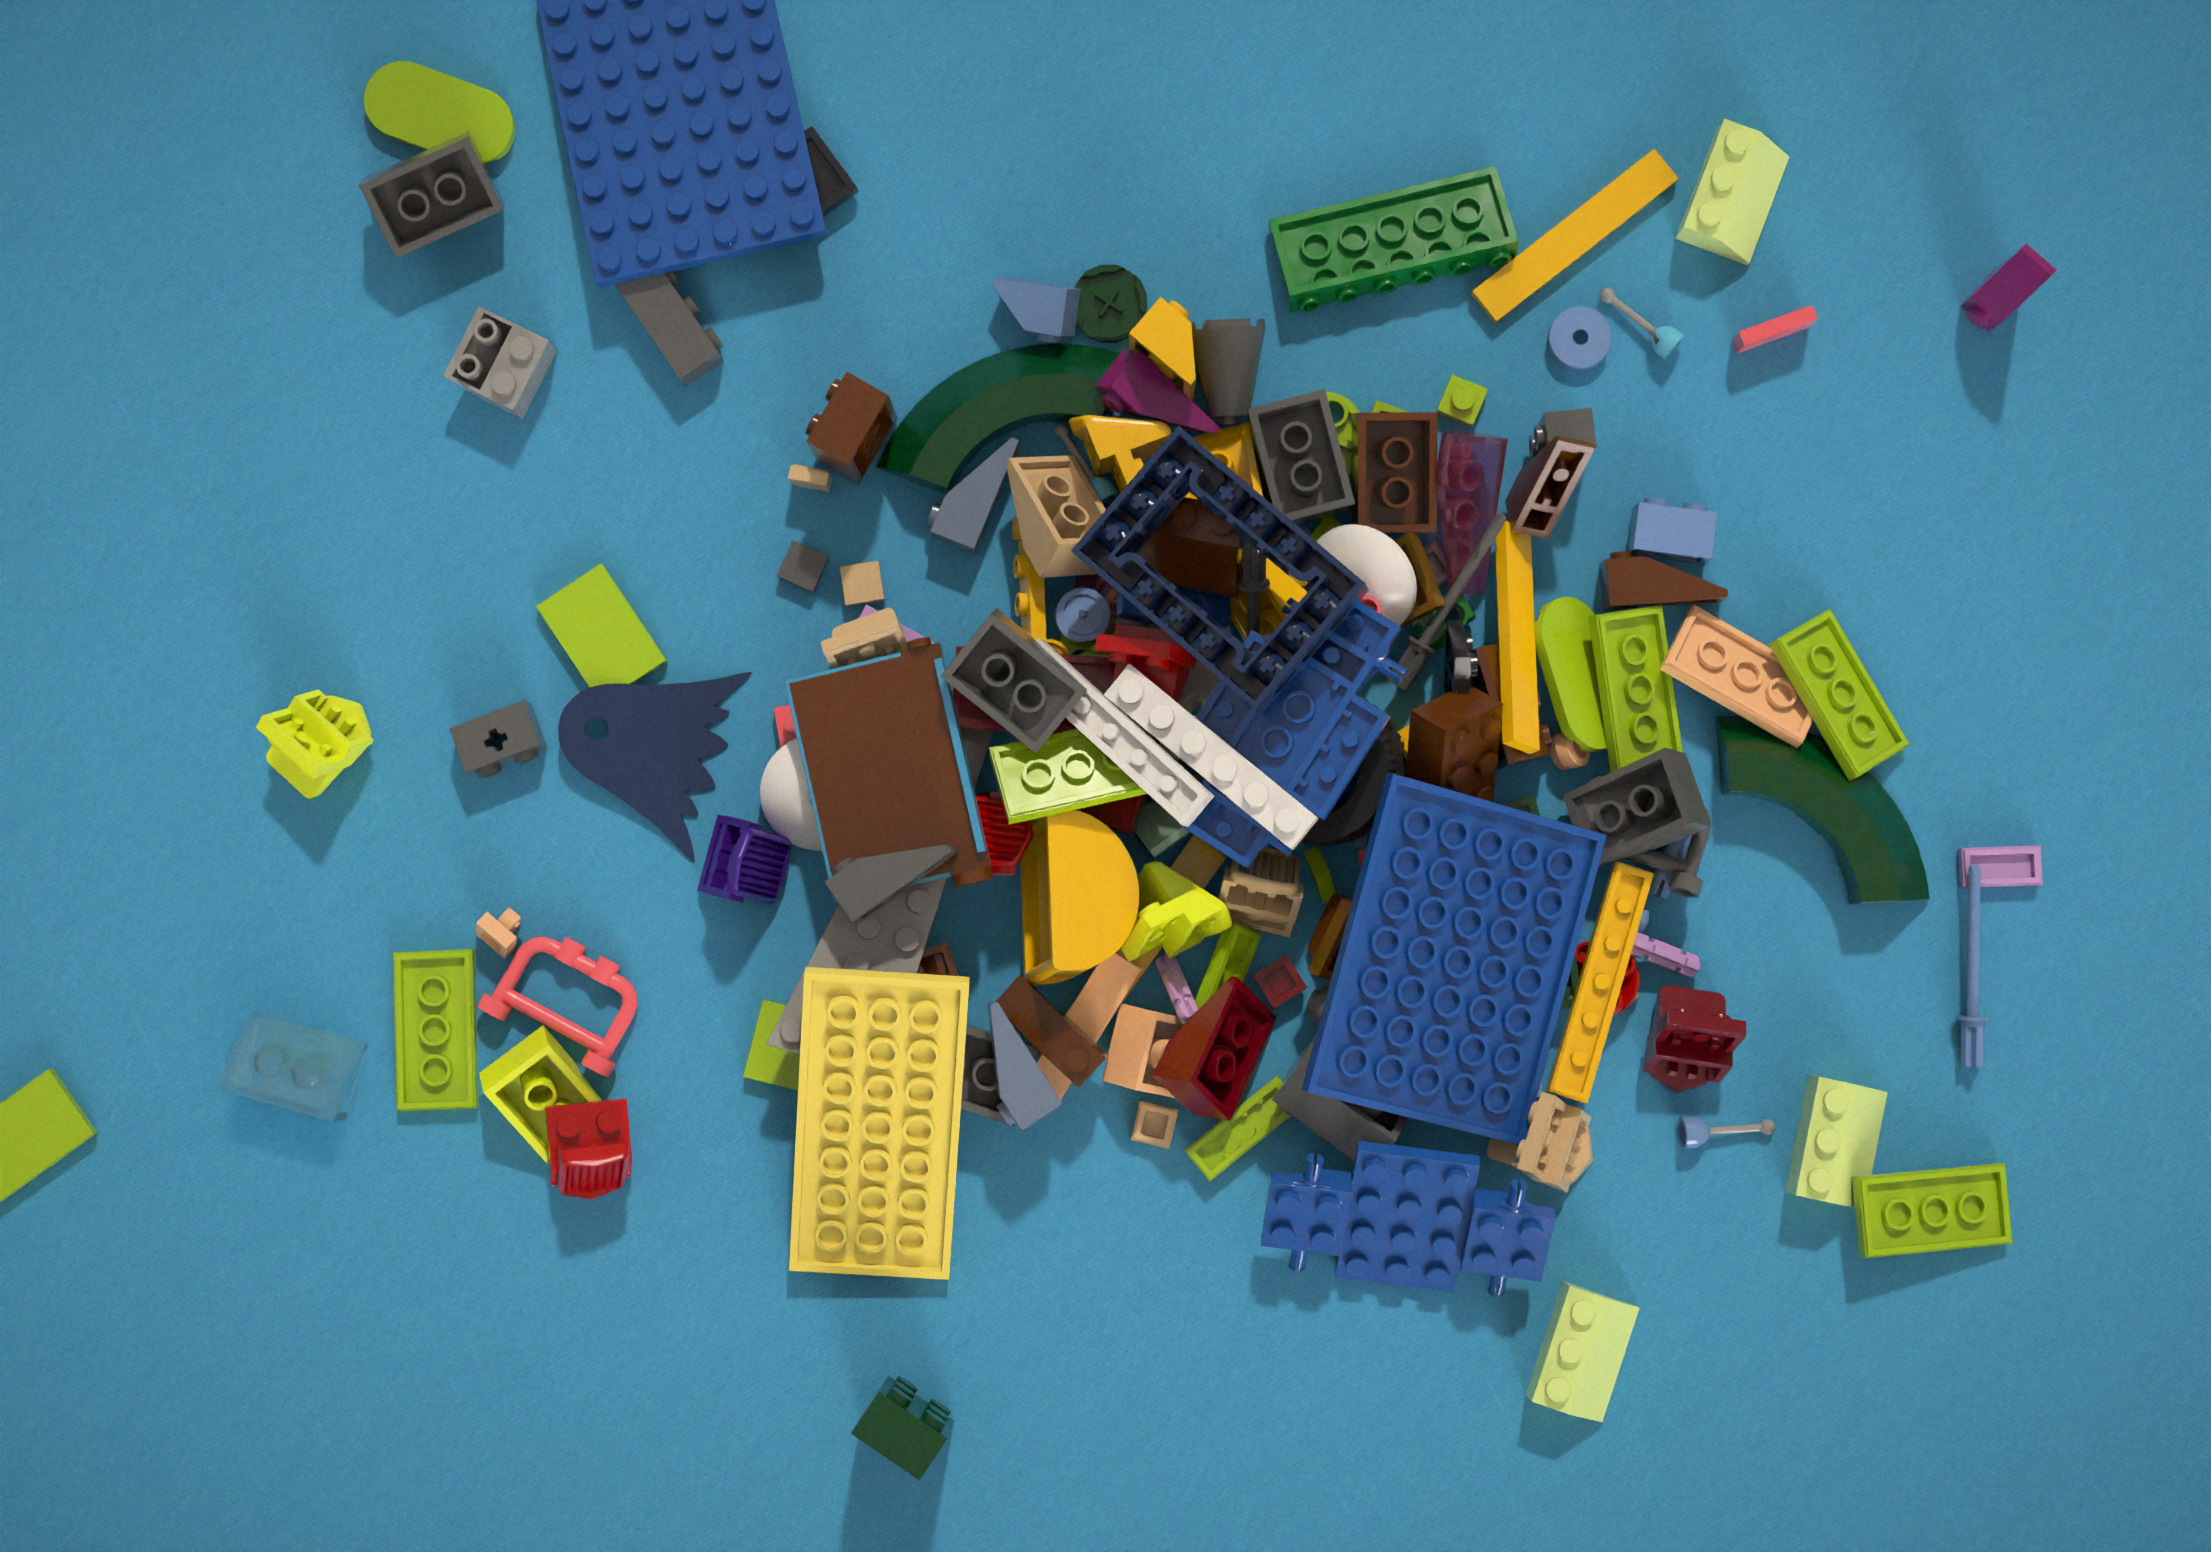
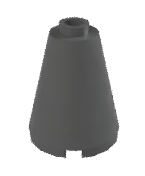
[1191,318,1266,425]

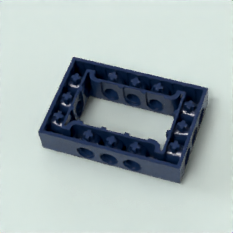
[1071,426,1369,715]

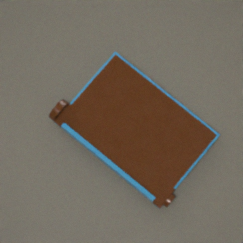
[784,637,994,904]

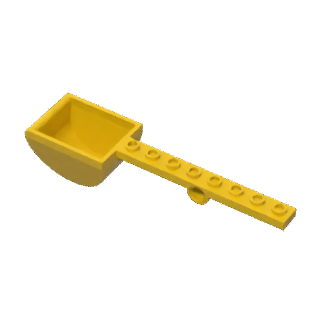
[1012,516,1139,986]

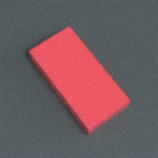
[1731,306,1818,354]

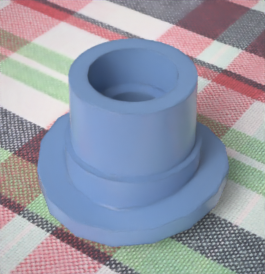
[1055,588,1111,643]

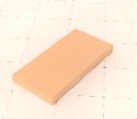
[1660,604,1813,748]

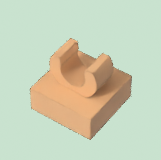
[475,907,521,959]

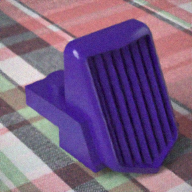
[697,815,791,904]

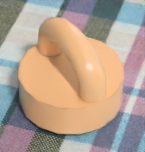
[1548,732,1590,770]

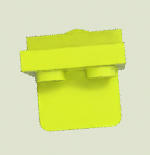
[256,689,374,799]
[1121,861,1232,962]

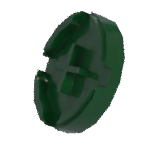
[1074,265,1147,343]

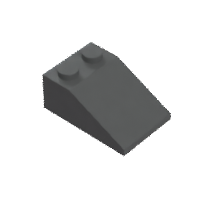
[941,608,1087,753]
[1563,748,1712,866]

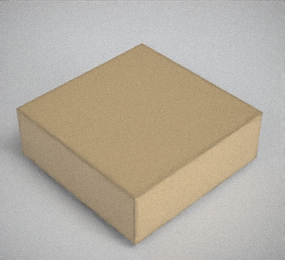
[788,464,833,493]
[840,561,885,607]
[1131,1100,1178,1149]

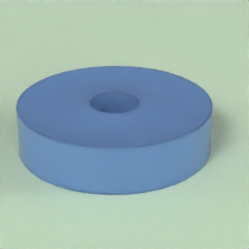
[1547,306,1612,371]

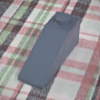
[927,438,1020,555]
[987,999,1063,1131]

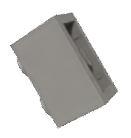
[443,306,558,419]

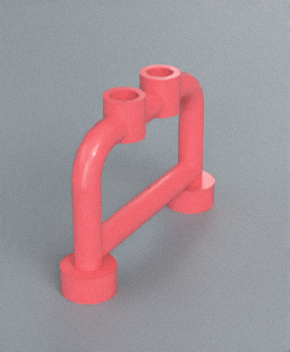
[477,936,638,1078]

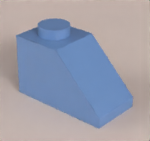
[993,277,1081,343]

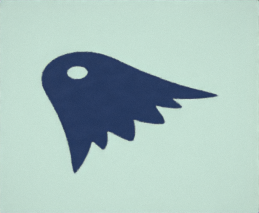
[558,672,752,862]

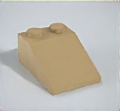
[1006,455,1106,578]

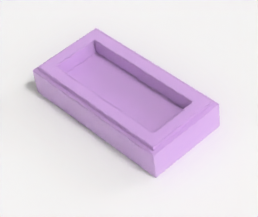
[1958,845,2043,888]

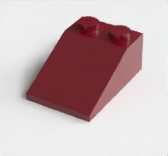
[1153,976,1277,1121]

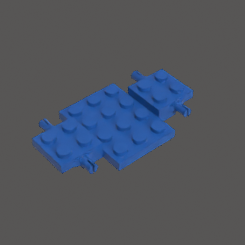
[1179,597,1408,869]
[1260,1140,1555,1297]

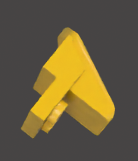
[1069,415,1172,493]

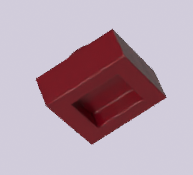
[1252,954,1307,1009]

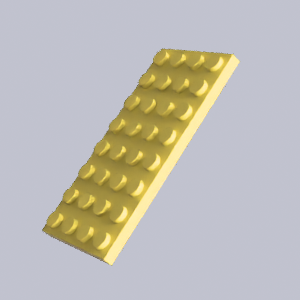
[789,967,970,1280]

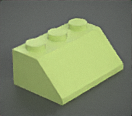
[1675,118,1789,266]
[1785,1075,1888,1208]
[1525,1281,1639,1422]

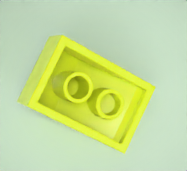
[479,1025,602,1164]

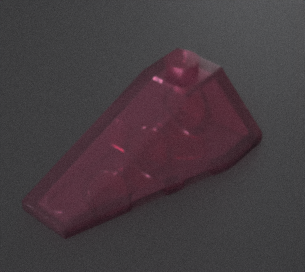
[1436,430,1508,594]

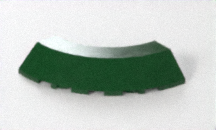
[876,343,1120,495]
[1715,716,1930,905]

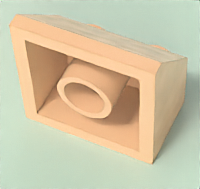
[1102,1003,1183,1098]

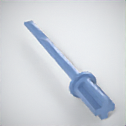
[1956,865,1989,1067]

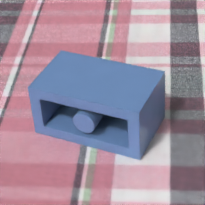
[1627,498,1718,564]

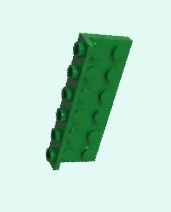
[1269,166,1519,312]

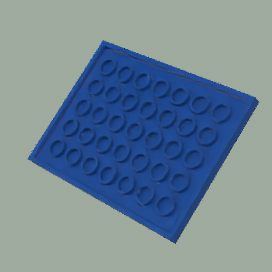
[536,0,828,289]
[1301,773,1607,1145]

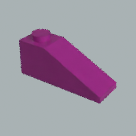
[1961,243,2056,332]
[1095,350,1220,434]

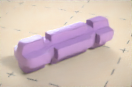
[1631,932,1701,978]
[1155,954,1199,1025]

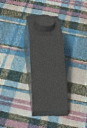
[825,844,958,922]

